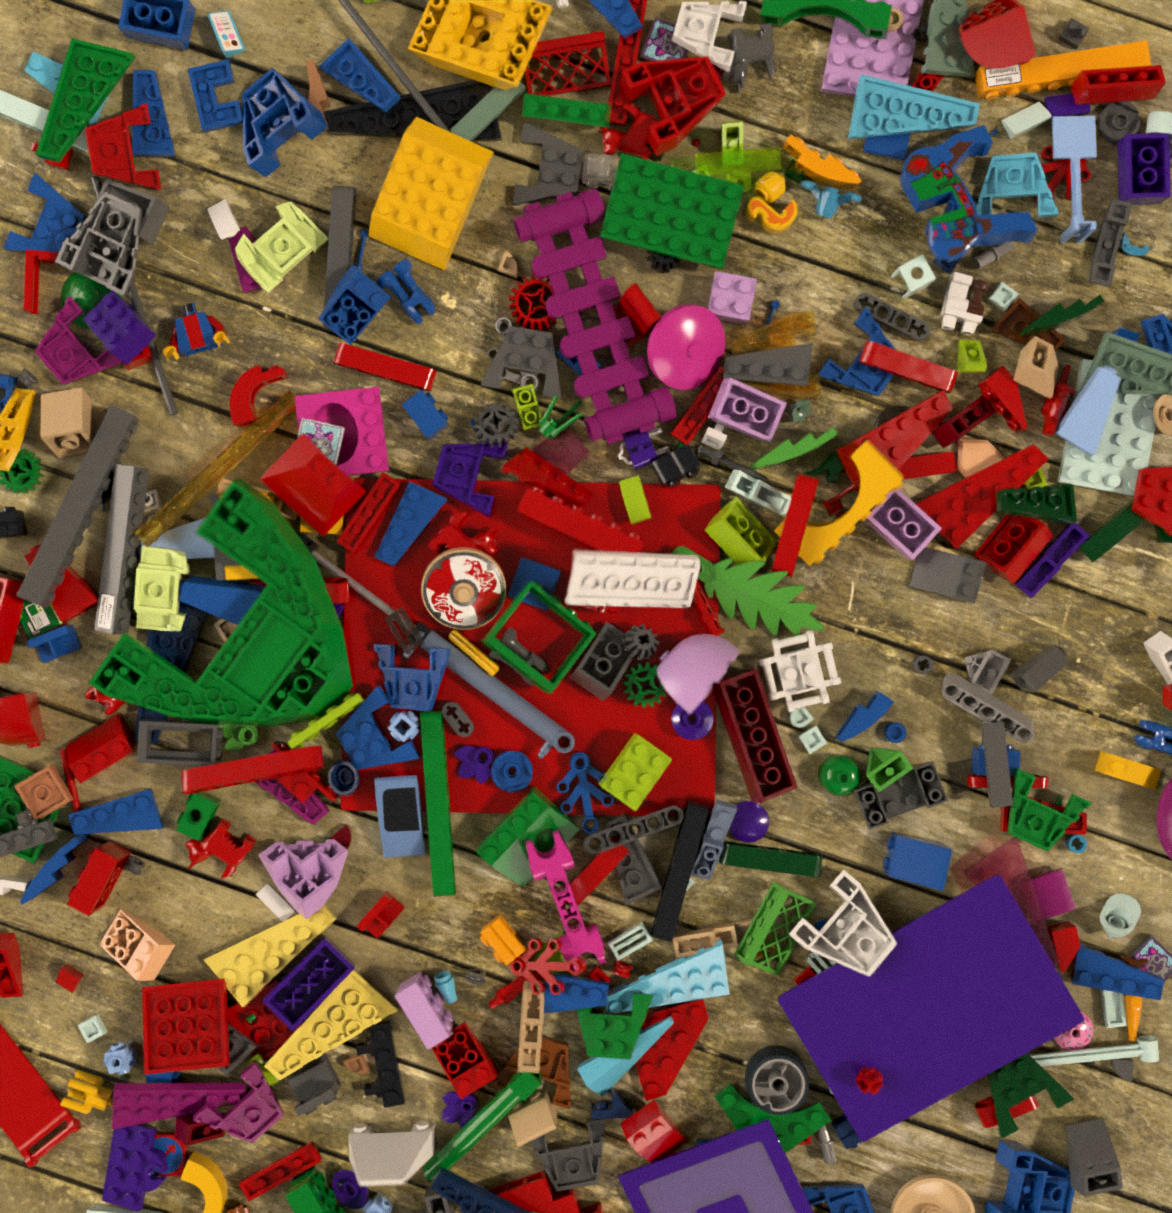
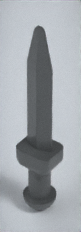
[695,444,768,480]

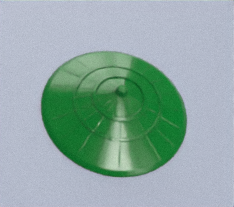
[60,272,122,329]

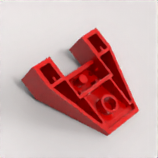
[620,56,726,156]

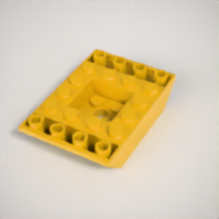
[408,0,552,91]

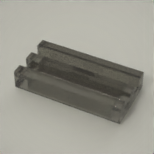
[385,607,425,654]

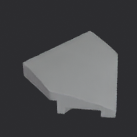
[964,650,1011,695]

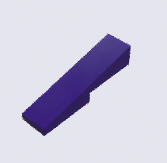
[1015,523,1090,598]

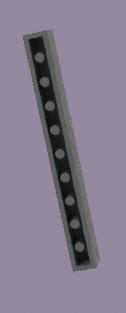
[16,405,139,608]

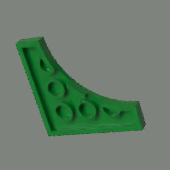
[714,1083,831,1153]

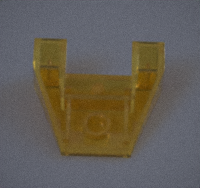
[731,310,822,400]

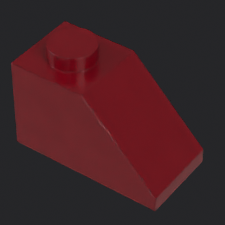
[175,1113,225,1146]

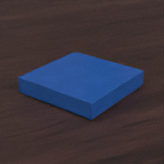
[508,557,561,610]

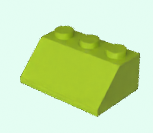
[705,496,777,565]

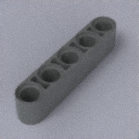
[583,806,683,854]

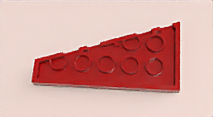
[914,444,1049,549]

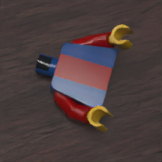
[163,303,230,361]

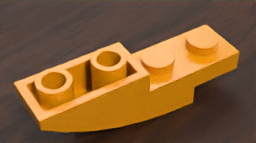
[783,135,862,190]

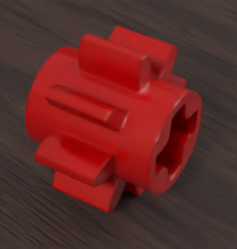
[856,1066,883,1095]

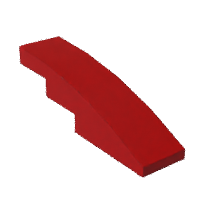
[563,836,629,907]

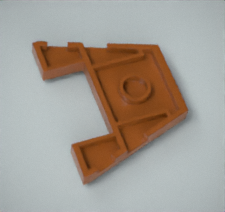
[492,1035,571,1109]

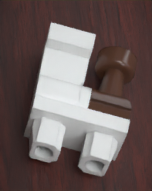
[939,272,989,336]

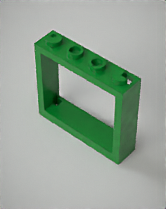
[481,580,597,694]

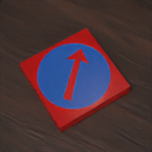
[153,1132,187,1177]

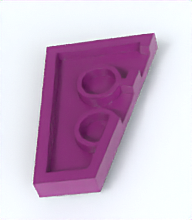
[228,226,285,294]

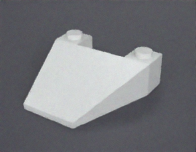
[788,870,897,977]
[348,1121,435,1186]

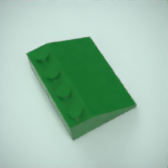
[476,786,580,887]

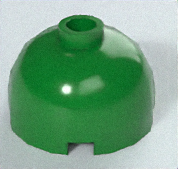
[818,754,861,796]

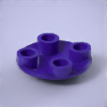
[729,800,769,843]

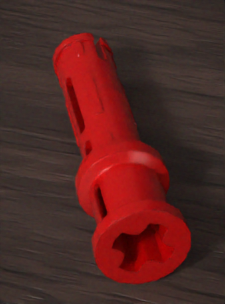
[692,580,725,636]

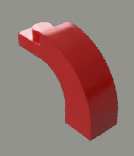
[229,365,289,428]

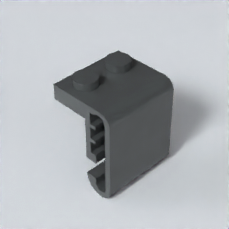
[288,1052,341,1116]

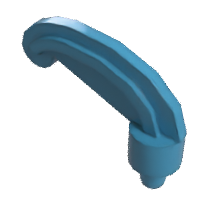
[1120,232,1149,256]

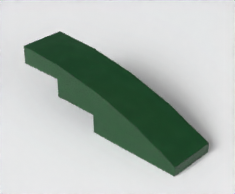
[1020,295,1104,336]
[1079,500,1145,563]

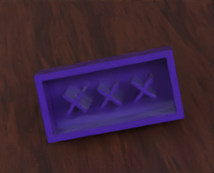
[263,936,355,1031]

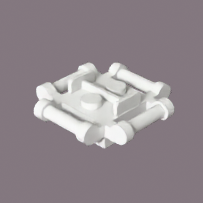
[759,630,842,713]

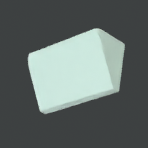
[1001,102,1052,140]

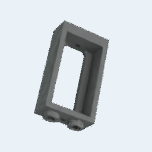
[137,718,224,766]

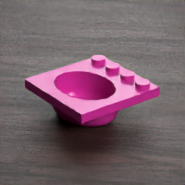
[295,386,389,476]

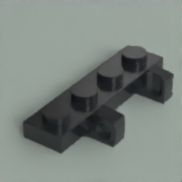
[356,1020,406,1108]

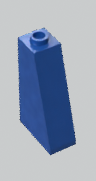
[179,576,266,625]

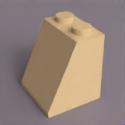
[41,387,97,458]

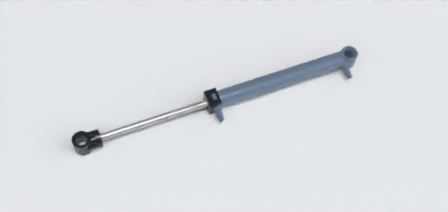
[295,530,575,759]

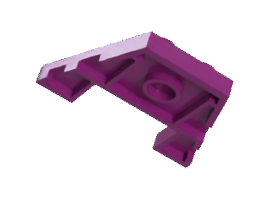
[35,296,123,385]
[193,1060,284,1143]

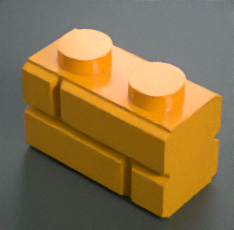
[480,914,526,965]

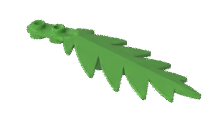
[672,546,825,636]

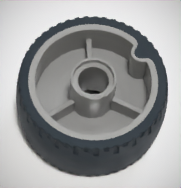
[745,1045,809,1115]

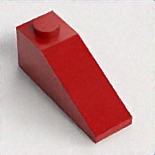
[0,933,23,998]

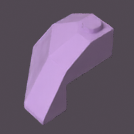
[259,839,348,919]

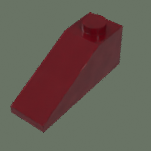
[932,395,996,449]

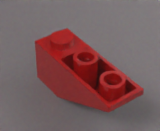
[977,365,1027,433]

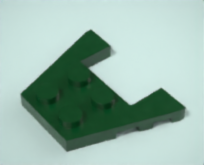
[987,1053,1074,1139]

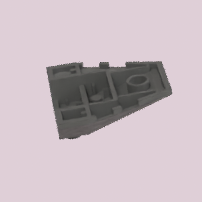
[55,192,142,297]

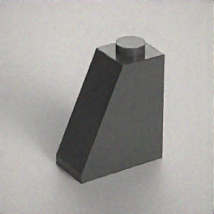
[1009,645,1069,693]

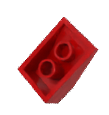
[620,1099,688,1162]

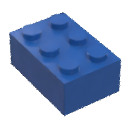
[118,0,196,50]

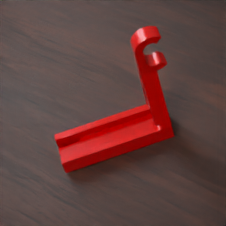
[23,249,59,315]

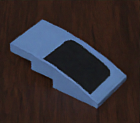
[374,775,426,858]

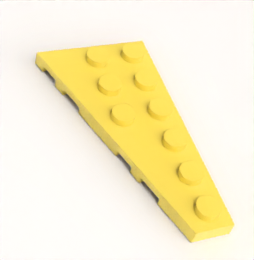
[264,969,398,1080]

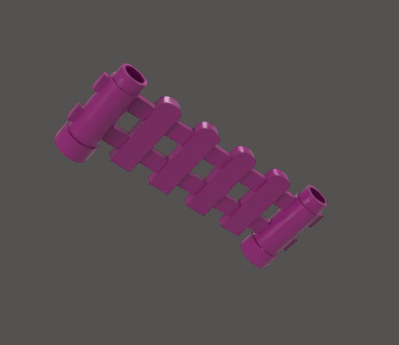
[513,188,676,445]

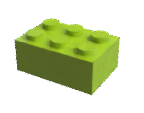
[598,732,672,811]

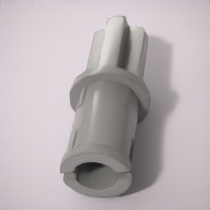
[973,241,1015,270]
[817,1123,836,1165]

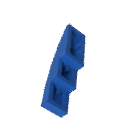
[20,834,88,905]

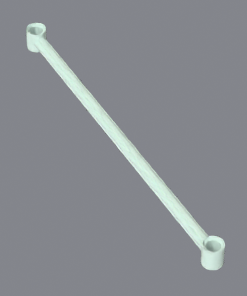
[829,1036,1160,1094]

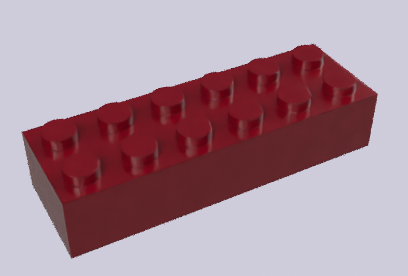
[712,669,798,803]

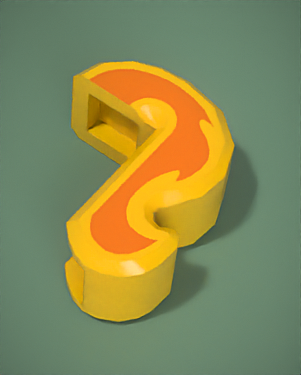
[745,196,798,235]

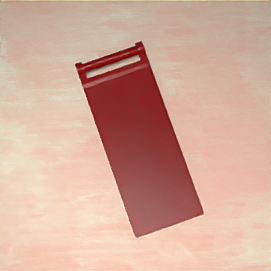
[0,1024,82,1168]

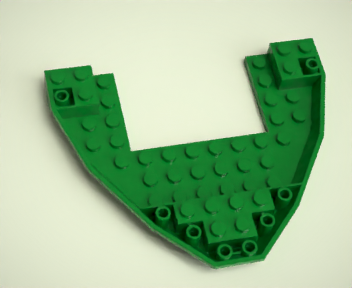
[88,477,353,726]

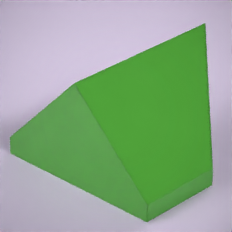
[866,747,913,792]

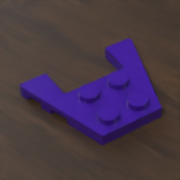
[433,442,508,517]

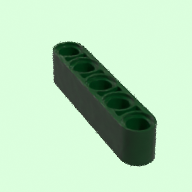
[719,841,823,877]

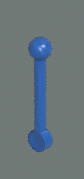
[355,229,369,271]
[759,300,780,342]

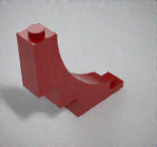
[488,1170,605,1213]

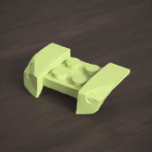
[235,202,329,293]
[134,545,190,632]

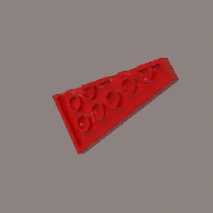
[836,390,953,495]

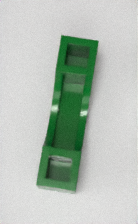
[522,93,612,127]

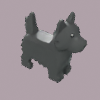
[721,23,777,93]

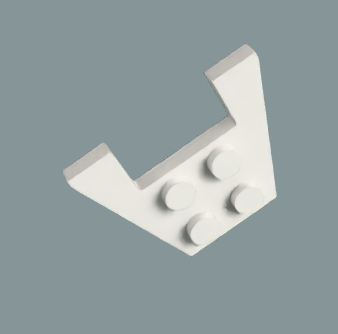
[672,1,747,72]

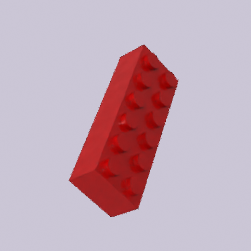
[517,486,644,553]

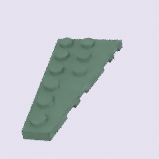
[921,0,975,77]
[1079,332,1172,394]

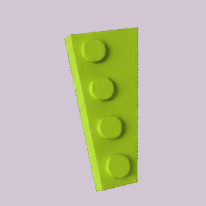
[287,693,365,749]

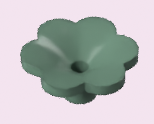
[790,399,811,423]

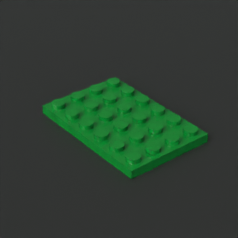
[600,153,744,270]

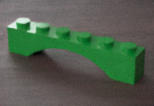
[760,0,892,39]

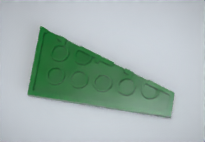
[36,38,135,163]

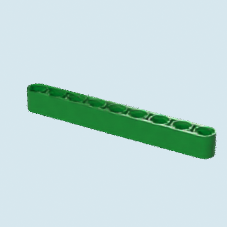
[420,710,456,897]

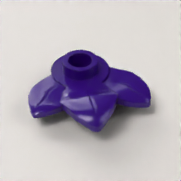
[454,745,494,784]
[441,1091,478,1128]

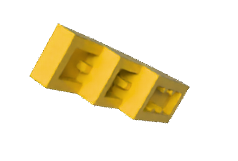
[0,388,35,471]

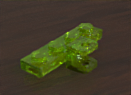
[696,147,781,192]

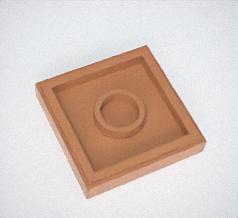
[14,764,74,821]

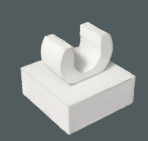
[701,423,727,450]

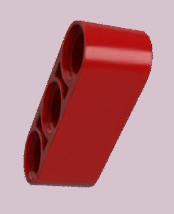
[974,1095,1039,1128]

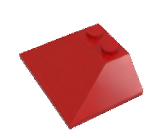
[259,433,367,537]

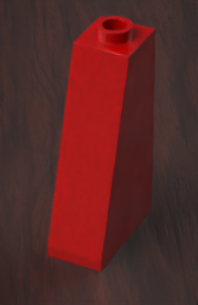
[24,544,99,622]

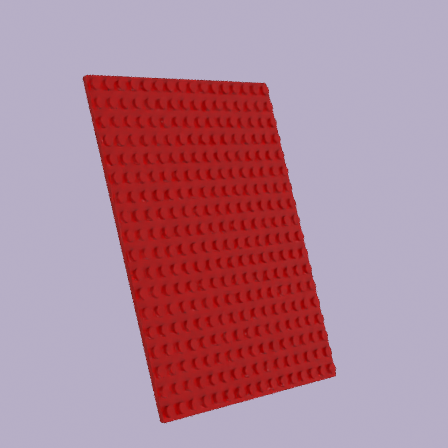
[341,478,721,817]

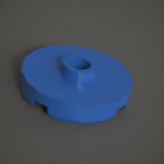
[491,750,533,792]

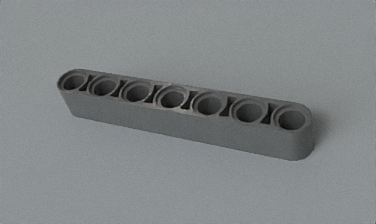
[323,185,356,330]

